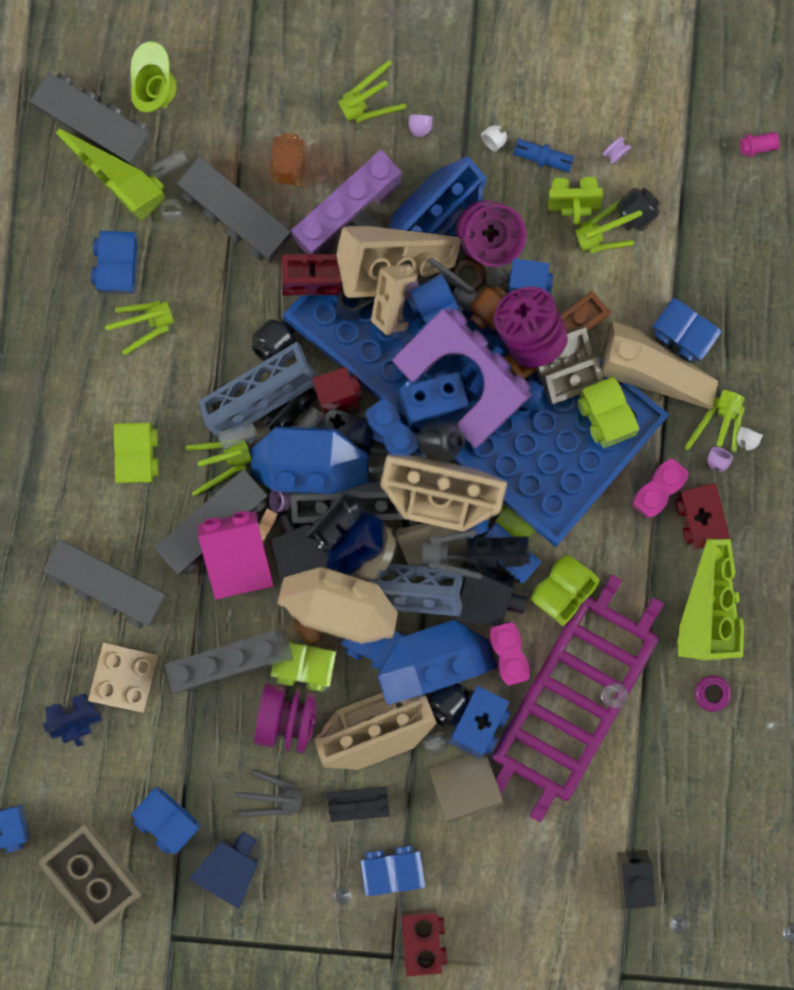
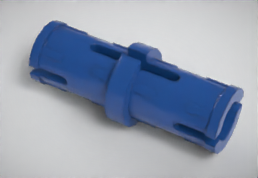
[513,138,575,174]

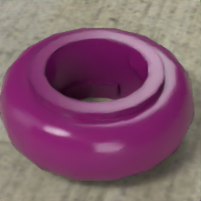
[695,675,731,712]

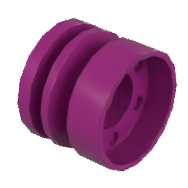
[455,200,527,267]
[494,286,568,368]
[254,683,317,754]

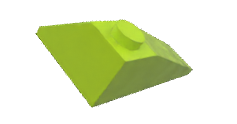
[55,129,166,222]
[678,539,744,660]

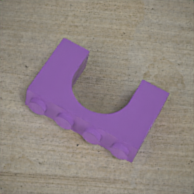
[291,150,401,254]
[392,308,532,448]

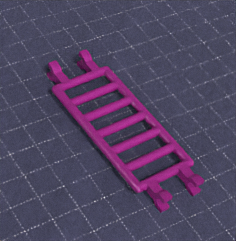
[492,574,664,823]

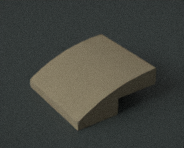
[535,326,604,404]
[396,523,469,581]
[429,753,504,824]

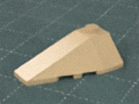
[337,226,461,298]
[601,321,718,409]

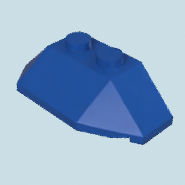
[389,156,487,237]
[250,427,369,494]
[377,620,497,705]

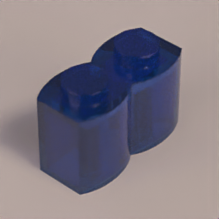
[327,512,383,575]

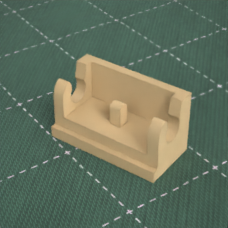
[371,264,417,335]

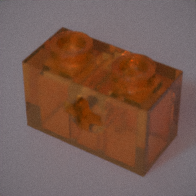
[269,133,306,186]

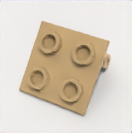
[88,643,158,713]

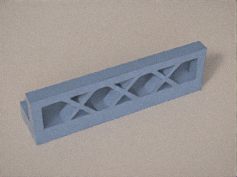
[198,342,318,441]
[345,564,465,616]

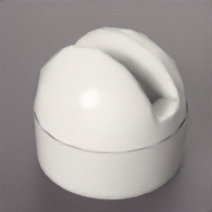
[481,125,507,152]
[737,426,763,451]

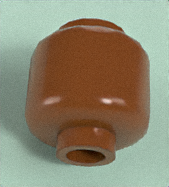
[469,286,507,331]

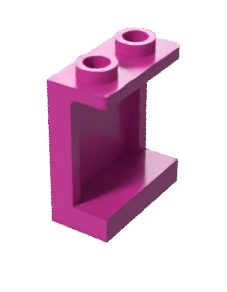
[198,511,273,600]

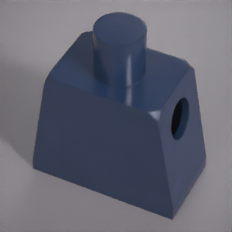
[190,831,259,909]

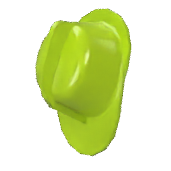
[131,41,177,113]

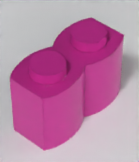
[630,459,689,519]
[489,622,530,686]

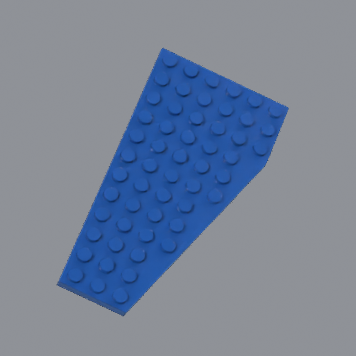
[282,295,669,547]

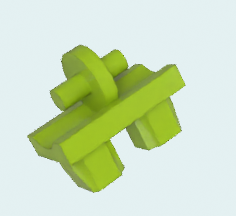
[548,177,603,225]

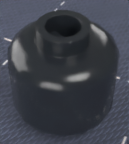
[616,187,660,231]
[252,319,295,362]
[418,420,465,460]
[427,683,469,727]

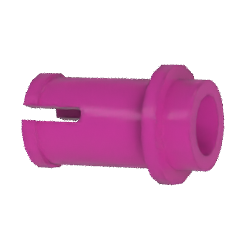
[740,131,780,158]

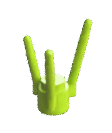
[338,60,407,124]
[574,199,642,254]
[105,300,174,355]
[685,390,745,452]
[185,438,252,497]

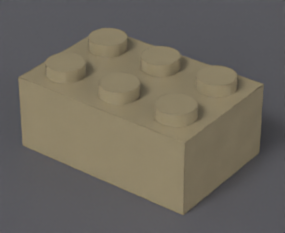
[37,821,145,933]

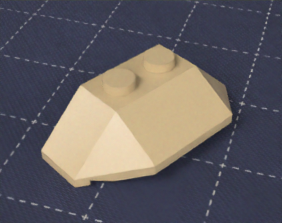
[381,455,507,532]
[277,567,398,643]
[314,693,436,770]

